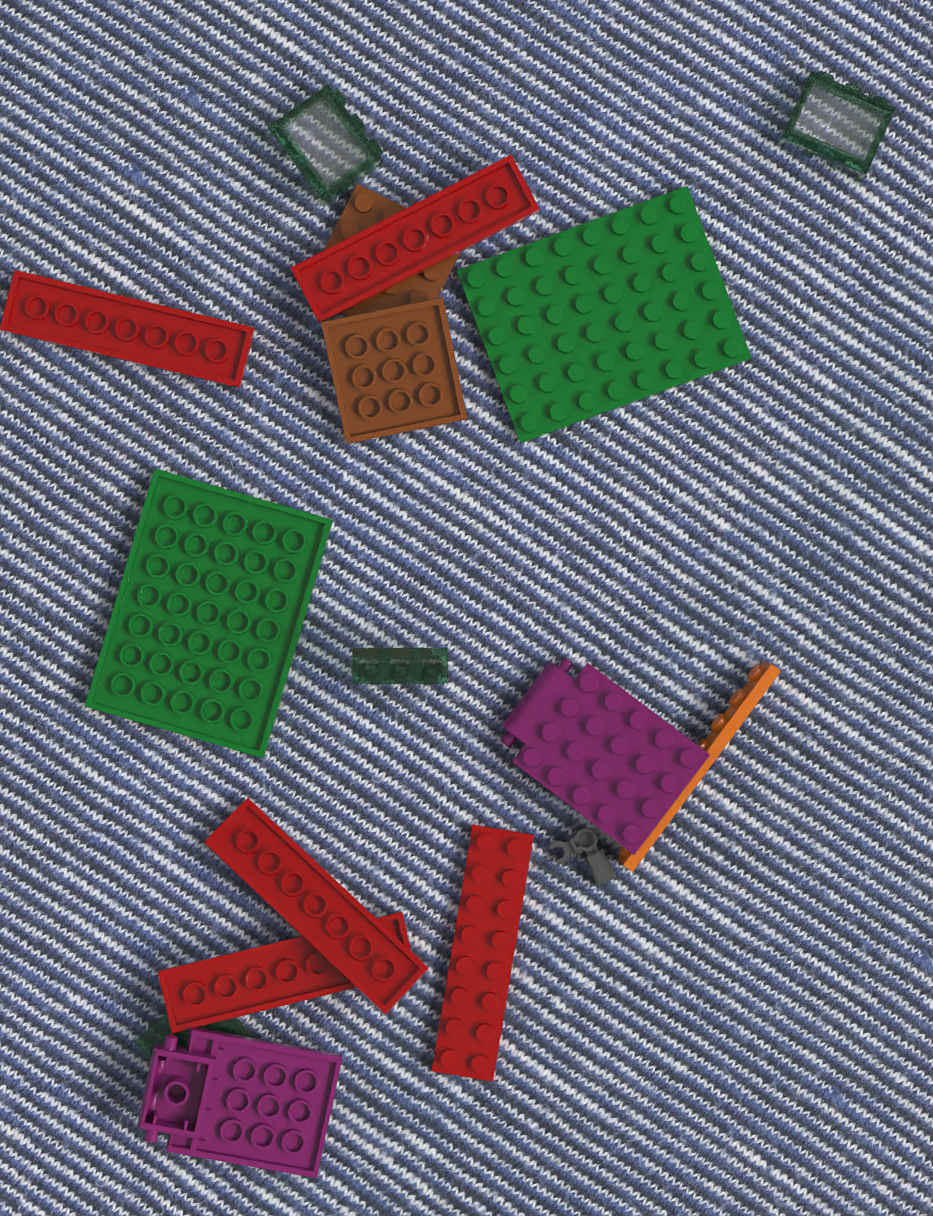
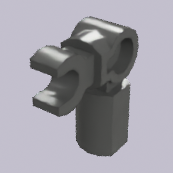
[548,827,616,886]

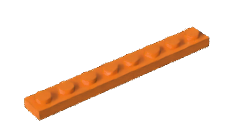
[617,661,781,872]

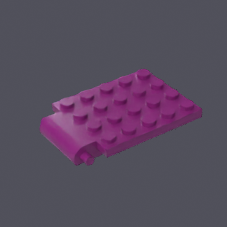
[501,657,710,855]
[137,1027,342,1178]

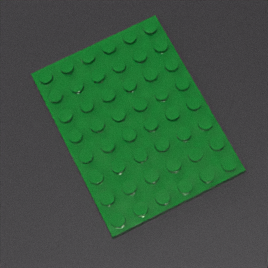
[457,186,752,444]
[84,468,333,758]

